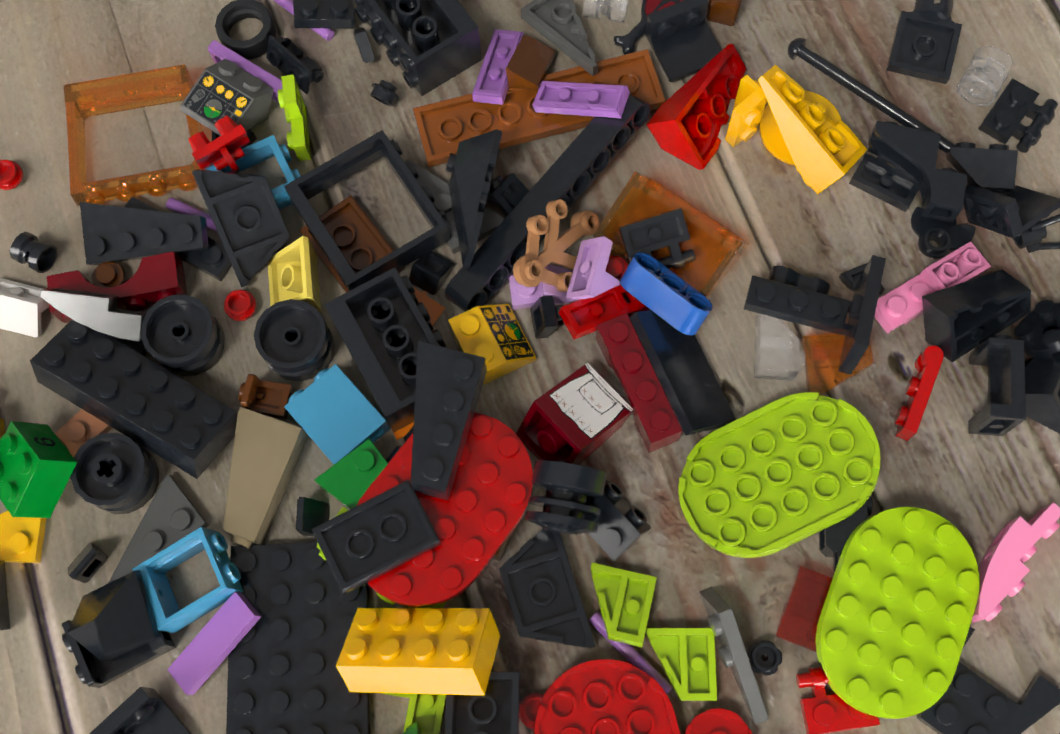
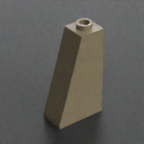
[223,407,308,549]

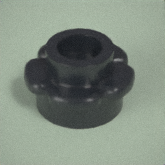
[370,80,399,107]
[747,640,782,676]

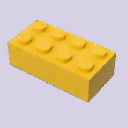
[336,608,501,696]

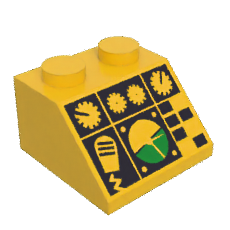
[448,304,537,385]

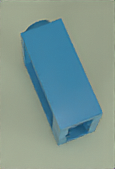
[206,135,301,210]
[133,527,243,633]

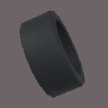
[215,0,276,60]

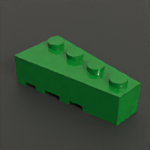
[314,439,388,510]

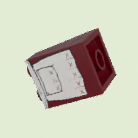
[516,363,634,465]

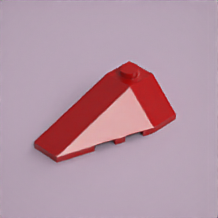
[646,43,746,170]

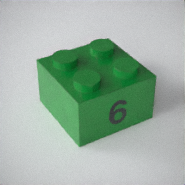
[0,421,77,518]

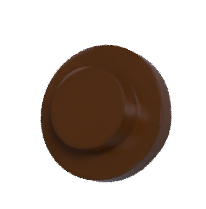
[92,262,125,288]

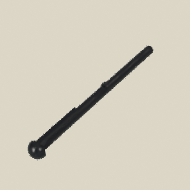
[788,38,956,154]

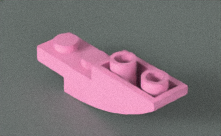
[874,241,991,334]
[971,502,1060,623]

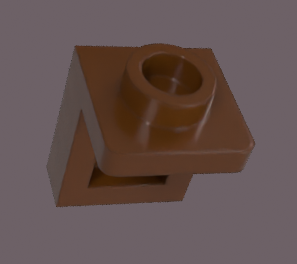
[239,374,294,420]

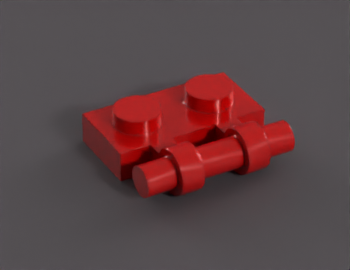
[796,667,880,734]

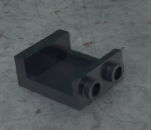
[968,334,1026,436]
[62,620,176,688]

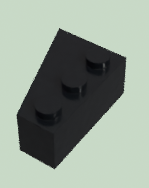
[922,270,1031,362]

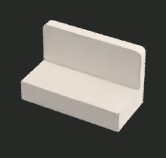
[0,278,49,337]

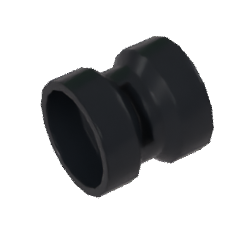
[10,232,57,273]

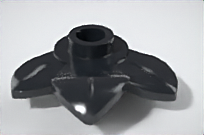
[911,207,975,259]

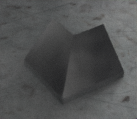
[67,570,160,662]

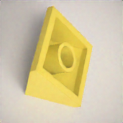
[268,236,321,313]

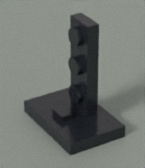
[743,255,886,375]

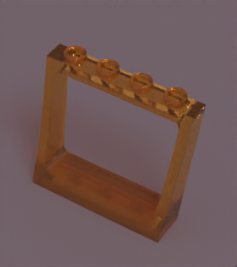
[64,64,206,206]

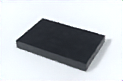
[312,480,441,595]

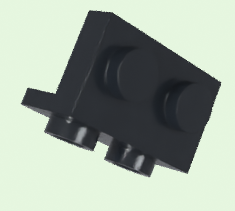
[584,480,651,561]

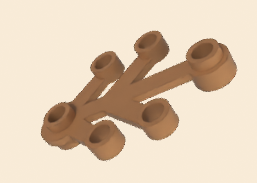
[513,199,600,292]

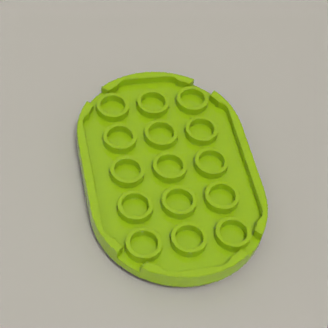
[678,392,881,558]
[816,507,980,719]

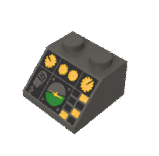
[180,59,274,136]

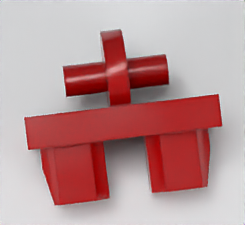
[188,116,251,173]

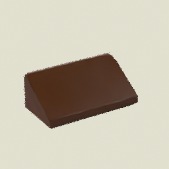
[506,35,555,90]

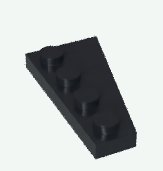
[80,202,209,265]

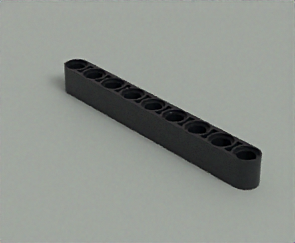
[445,93,651,312]

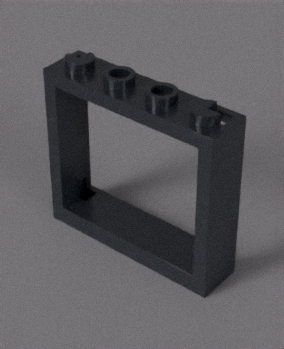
[284,130,451,291]

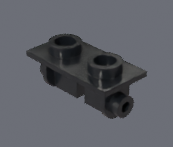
[266,35,324,95]

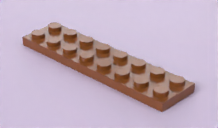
[413,49,666,167]

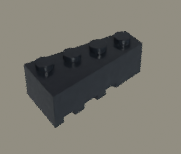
[411,341,487,500]

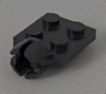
[886,0,962,84]

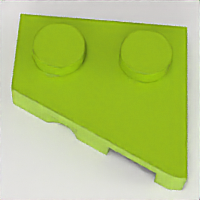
[590,562,657,647]
[646,628,717,701]

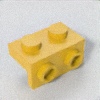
[725,75,767,148]

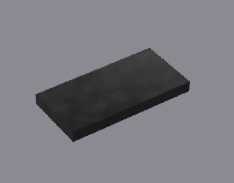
[630,310,736,436]

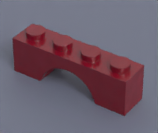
[47,251,187,323]
[595,313,682,453]

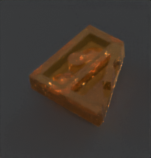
[801,334,873,395]

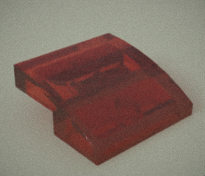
[775,566,833,653]

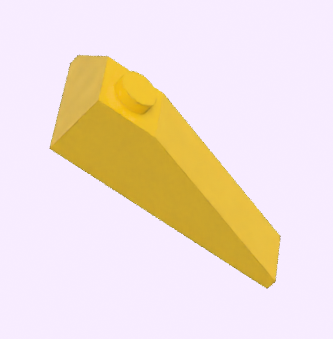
[758,65,867,195]

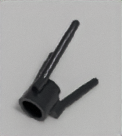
[1013,207,1060,253]

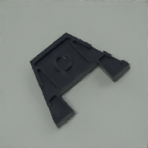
[917,626,1060,734]

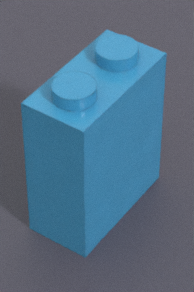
[284,364,390,465]

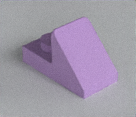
[566,236,620,301]
[509,264,576,310]

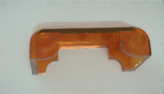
[593,171,749,298]

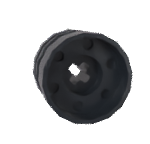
[525,460,607,535]

